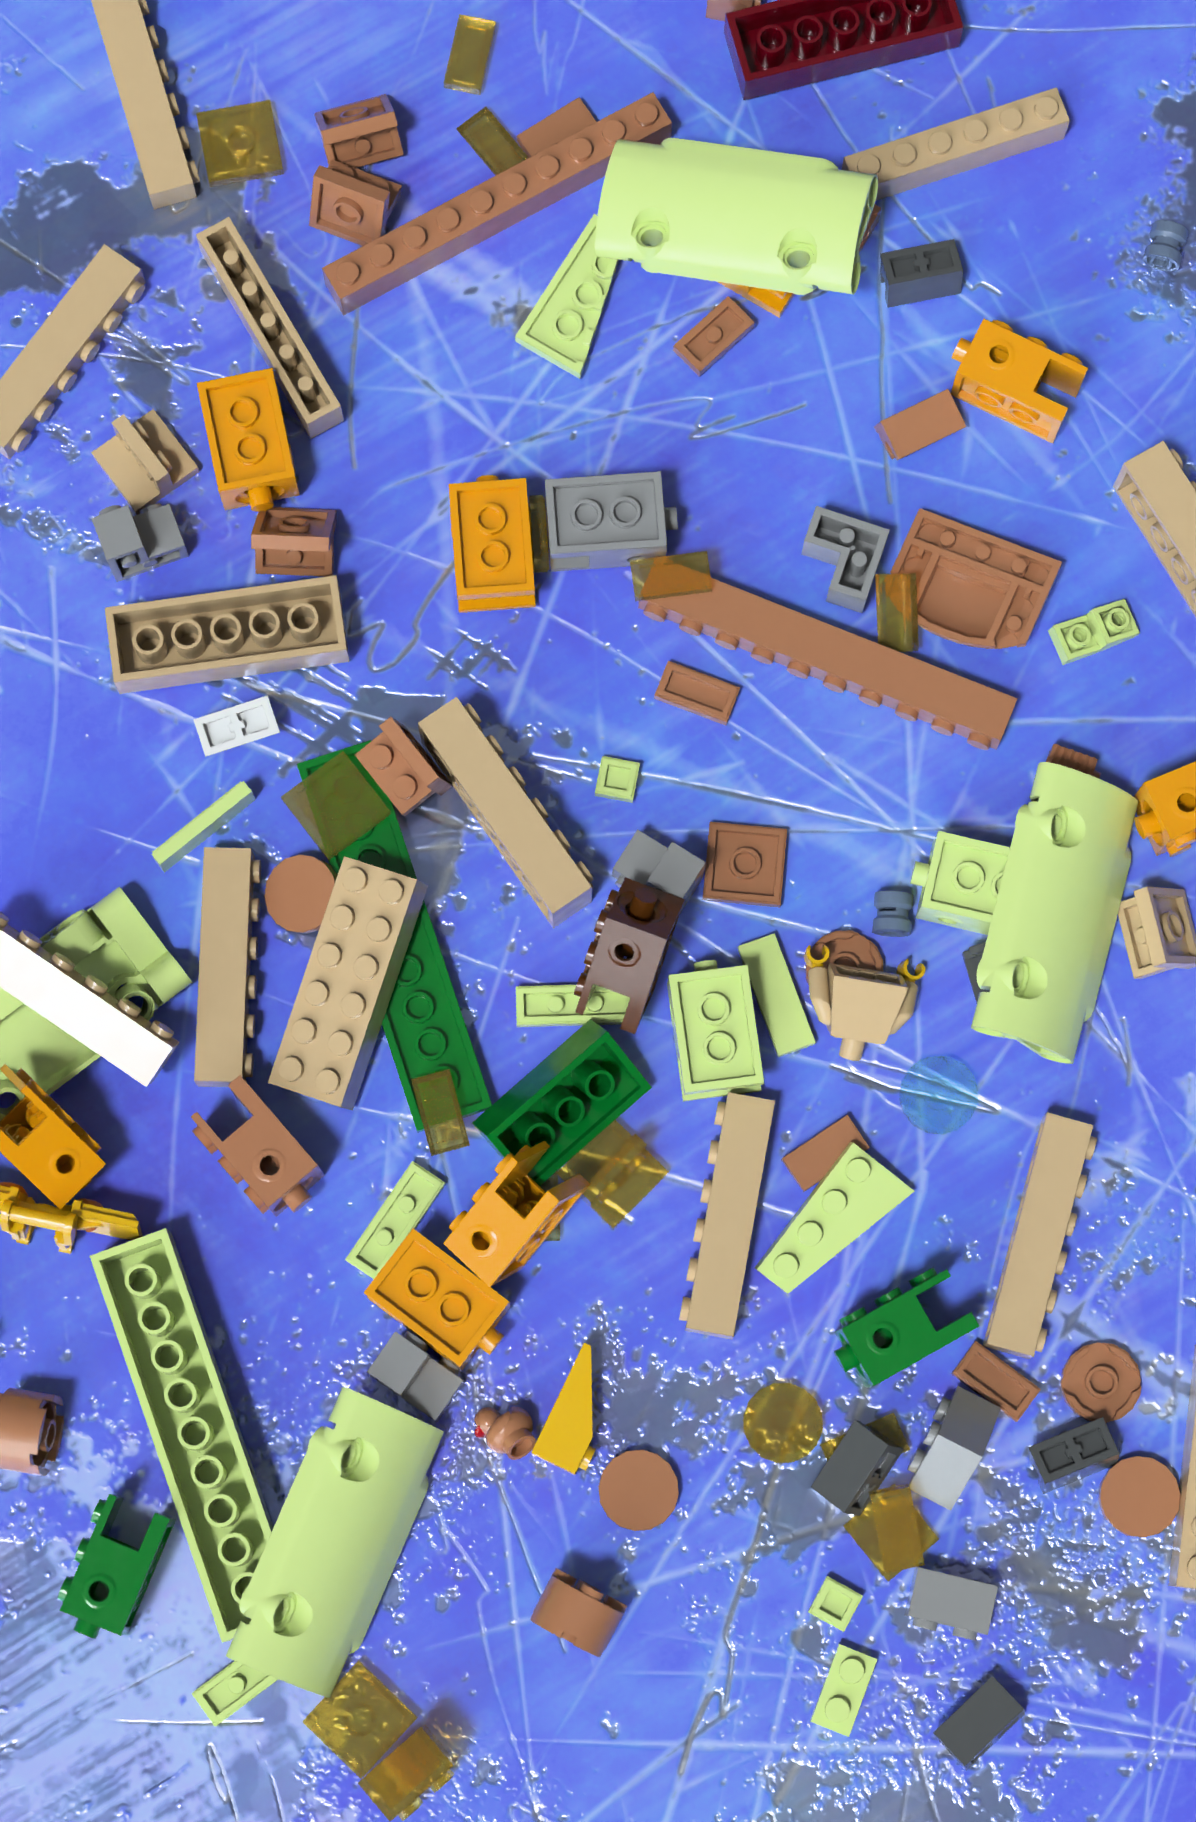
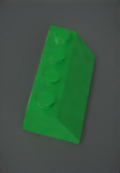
[472,1019,652,1186]

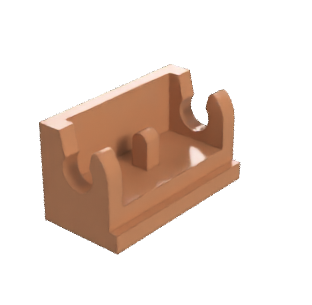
[874,389,967,461]

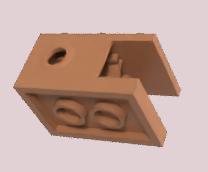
[191,1075,324,1217]

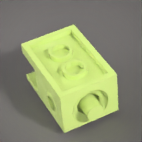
[910,831,1010,935]
[667,960,764,1102]

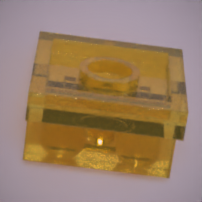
[557,1120,669,1230]

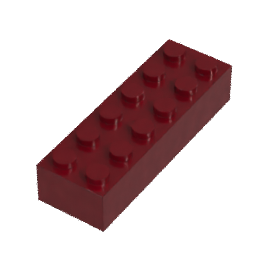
[724,0,964,100]

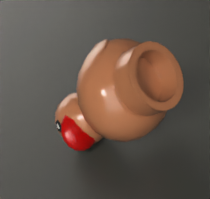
[474,1406,536,1460]

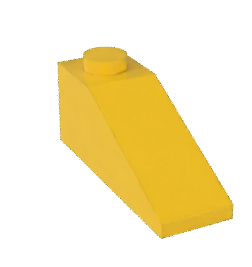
[531,1343,596,1475]

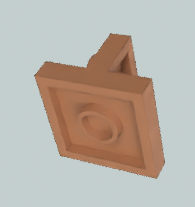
[314,94,404,168]
[309,159,402,246]
[251,507,337,577]
[355,716,453,817]

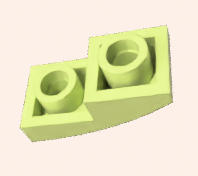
[1048,599,1140,665]

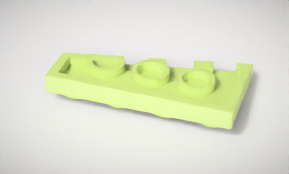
[515,214,619,379]
[755,1142,915,1294]

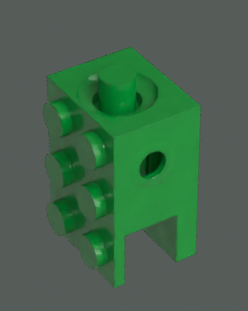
[833,1267,979,1388]
[57,1494,176,1639]

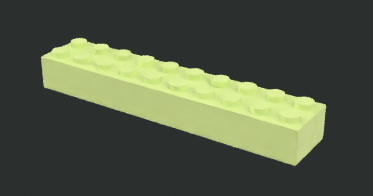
[90,1228,274,1643]

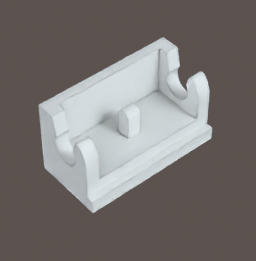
[193,695,280,757]

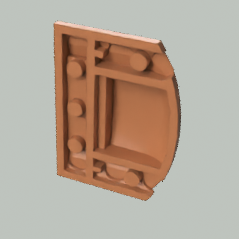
[883,508,1062,649]

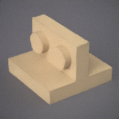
[91,409,199,515]
[1118,886,1196,979]

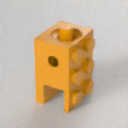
[951,319,1088,444]
[197,368,300,512]
[449,475,536,613]
[1134,761,1196,857]
[0,1064,106,1210]
[443,1141,591,1288]
[364,1228,511,1371]

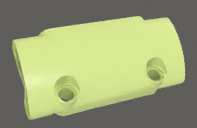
[594,138,878,295]
[971,762,1139,1064]
[0,887,193,1121]
[225,1386,444,1698]

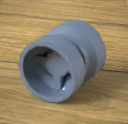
[1143,220,1189,272]
[872,891,913,937]

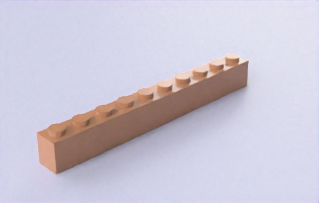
[322,92,672,316]
[638,556,1018,750]

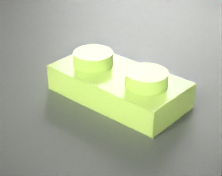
[810,1644,877,1737]

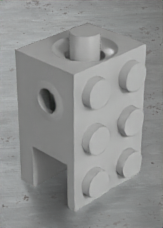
[545,471,678,572]

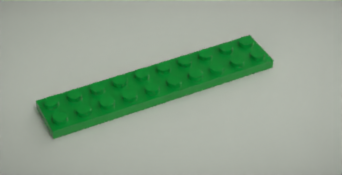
[297,740,492,1133]

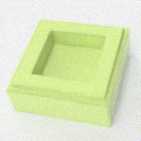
[595,756,640,803]
[808,1576,863,1632]

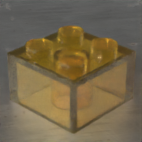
[358,1724,456,1822]

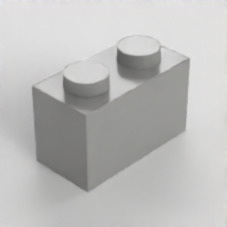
[904,1567,998,1641]

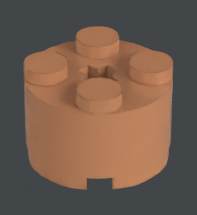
[0,1388,64,1476]
[530,1568,628,1658]

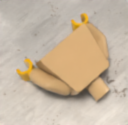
[803,945,925,1061]

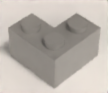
[91,504,189,582]
[801,506,890,613]
[612,829,706,914]
[367,1331,465,1422]
[907,1386,1001,1511]

